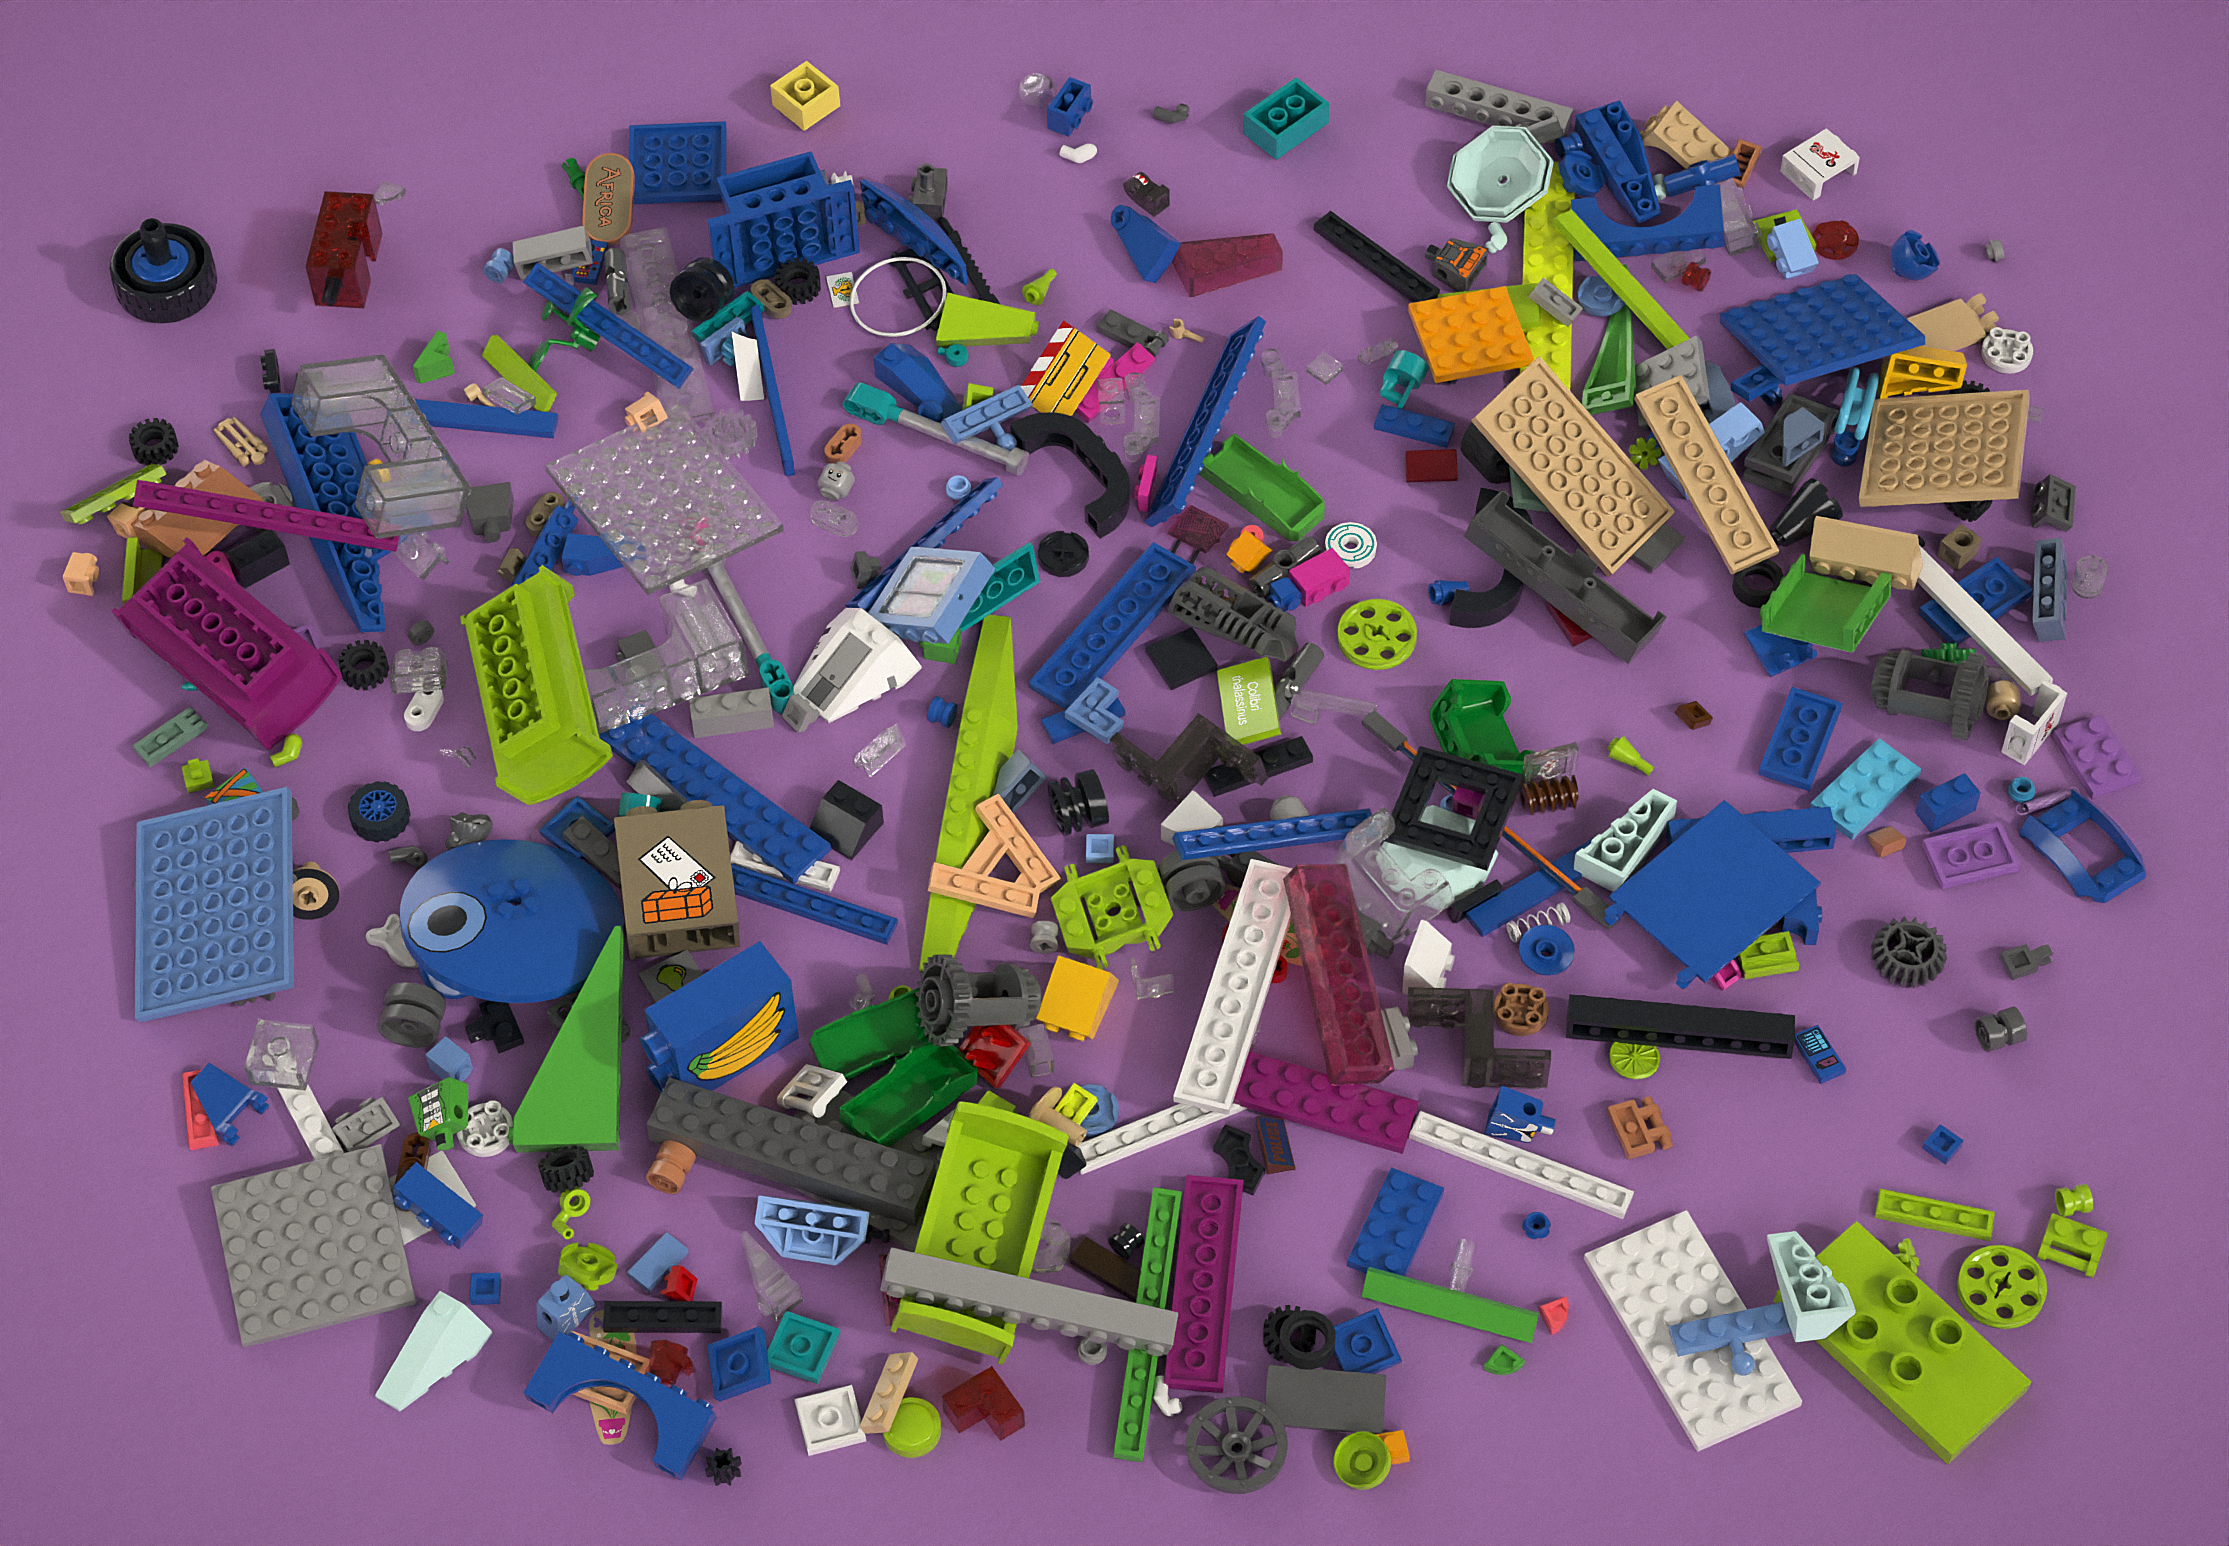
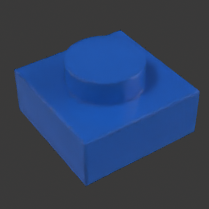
[1922,1124,1964,1165]
[470,1273,502,1305]

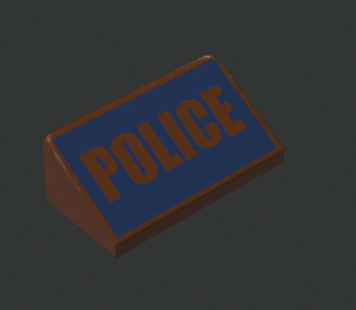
[1256,1116,1295,1175]

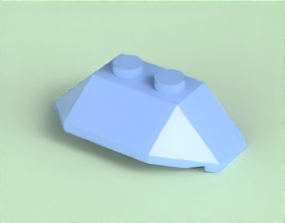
[755,1195,869,1265]

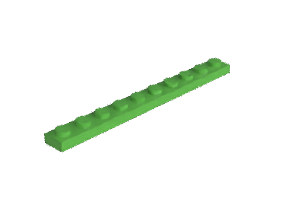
[1113,1187,1182,1463]

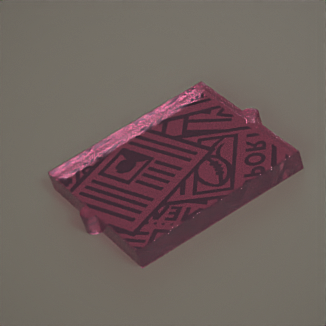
[1168,505,1229,553]

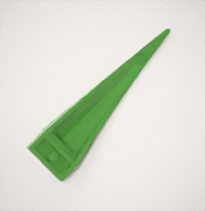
[1582,264,1636,415]

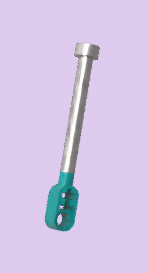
[842,382,1029,476]
[697,546,794,714]

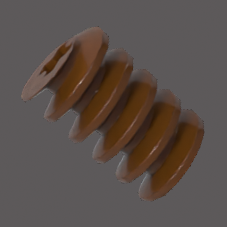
[1519,775,1579,815]

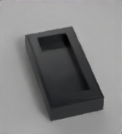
[1448,879,1502,923]

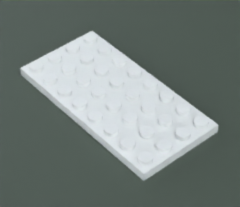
[1584,1210,1802,1452]

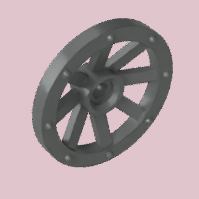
[1186,1396,1288,1494]

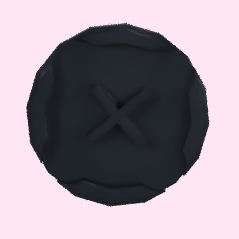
[1038,531,1089,577]

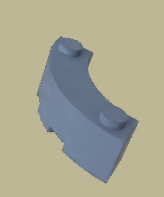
[1701,360,1736,424]

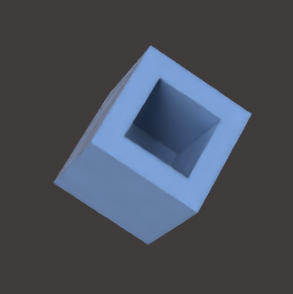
[426,1036,473,1081]

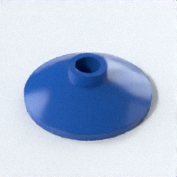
[1519,925,1575,976]

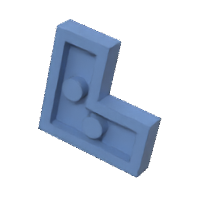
[1065,677,1124,744]

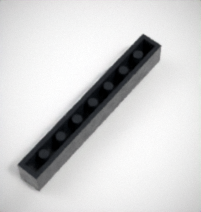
[1566,994,1795,1059]

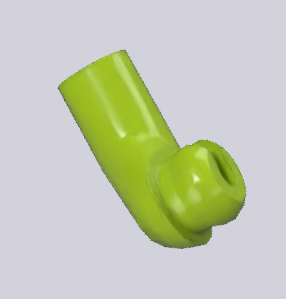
[270,733,302,768]

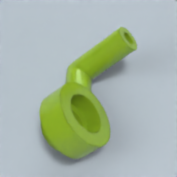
[552,1186,591,1239]

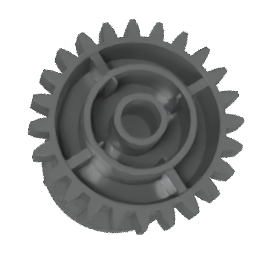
[1871,649,1988,740]
[915,954,1041,1046]

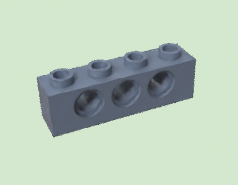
[2033,538,2068,642]

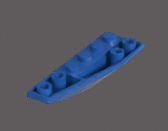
[1574,100,1661,223]
[860,179,968,285]

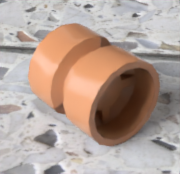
[646,1140,696,1195]

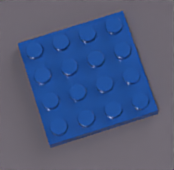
[629,121,727,204]

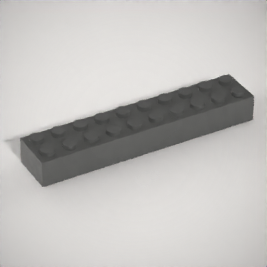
[646,1077,936,1227]

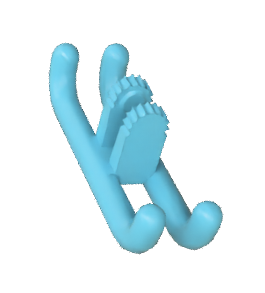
[1834,367,1879,440]

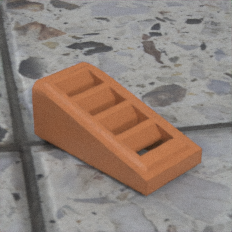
[1722,139,1762,189]

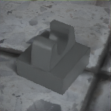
[850,551,881,588]

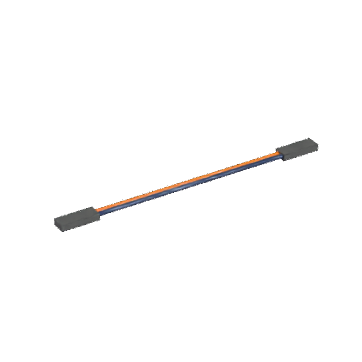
[1362,710,1621,930]

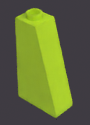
[936,293,1039,348]

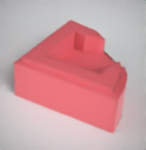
[1539,1296,1569,1335]

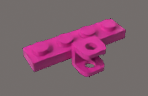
[1075,342,1156,423]

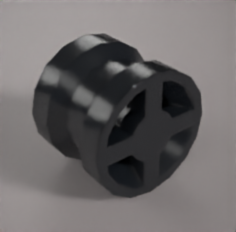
[1108,1223,1145,1260]

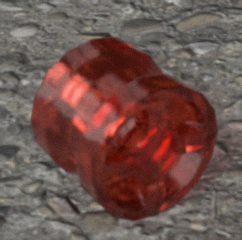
[1682,261,1711,292]

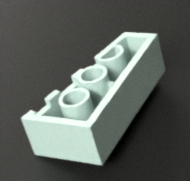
[1574,789,1677,892]

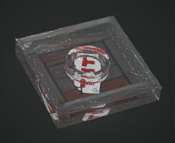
[1523,742,1579,787]

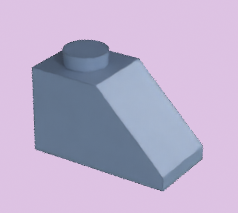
[1782,407,1825,466]
[993,749,1048,814]

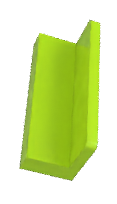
[122,537,163,605]

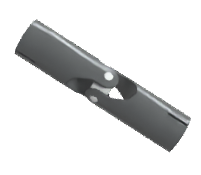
[604,248,631,315]
[1274,643,1324,721]

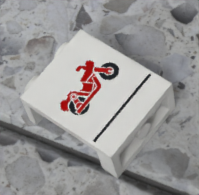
[1780,128,1860,200]
[2001,680,2067,765]

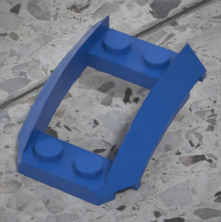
[2019,789,2146,903]

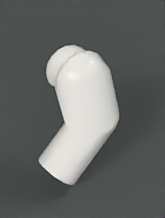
[1060,143,1097,164]

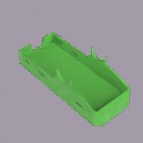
[1199,433,1325,541]

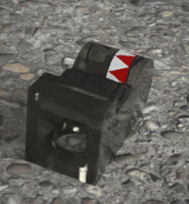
[1123,172,1170,217]

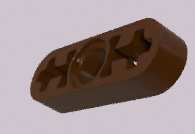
[393,1132,431,1212]

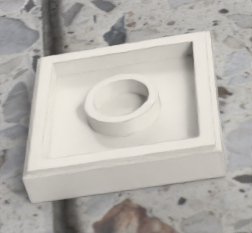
[794,1385,866,1456]

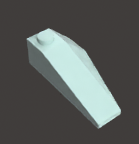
[1767,1231,1856,1342]
[375,1291,492,1412]

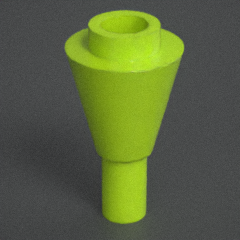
[1022,269,1057,305]
[1607,735,1655,776]

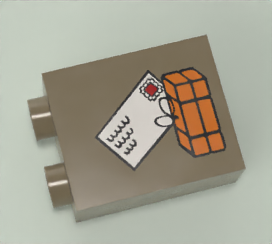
[614,800,740,960]

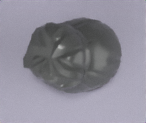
[445,812,493,850]

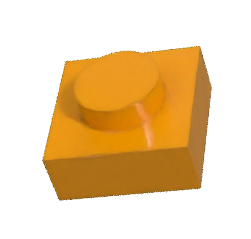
[1375,1430,1410,1465]

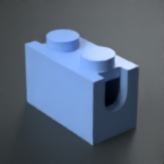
[1767,218,1819,280]

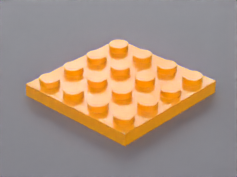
[1408,286,1534,383]

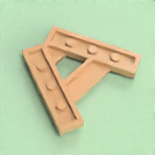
[927,794,1061,918]

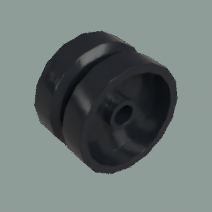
[669,257,734,321]

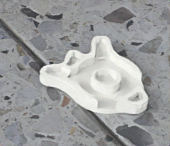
[366,914,418,968]

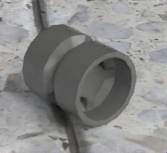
[1974,1006,2027,1053]

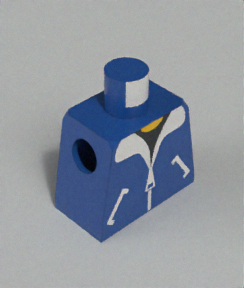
[1484,1086,1556,1143]

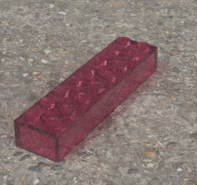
[1283,864,1395,1085]

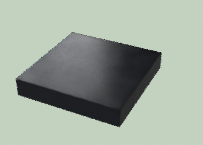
[1146,627,1218,690]

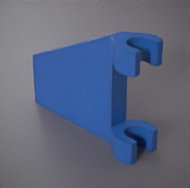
[191,1063,269,1146]

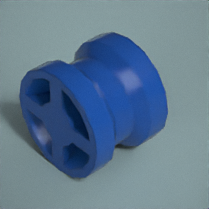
[1555,132,1583,159]
[927,696,958,728]

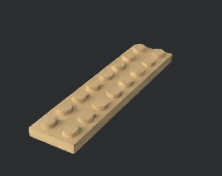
[1634,375,1779,575]

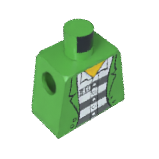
[408,1077,468,1151]

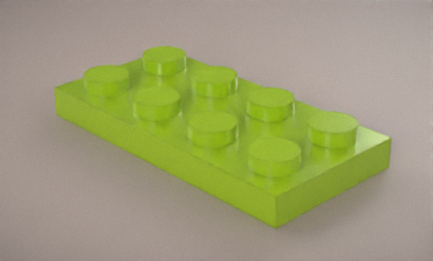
[60,464,167,525]

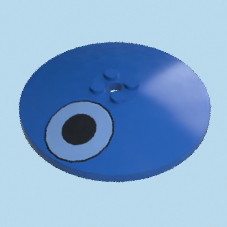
[399,839,624,1003]

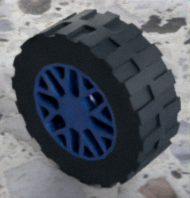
[348,781,411,843]

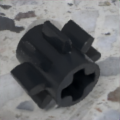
[705,1448,742,1486]

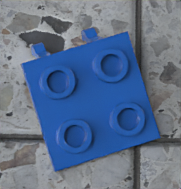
[1744,625,1817,677]

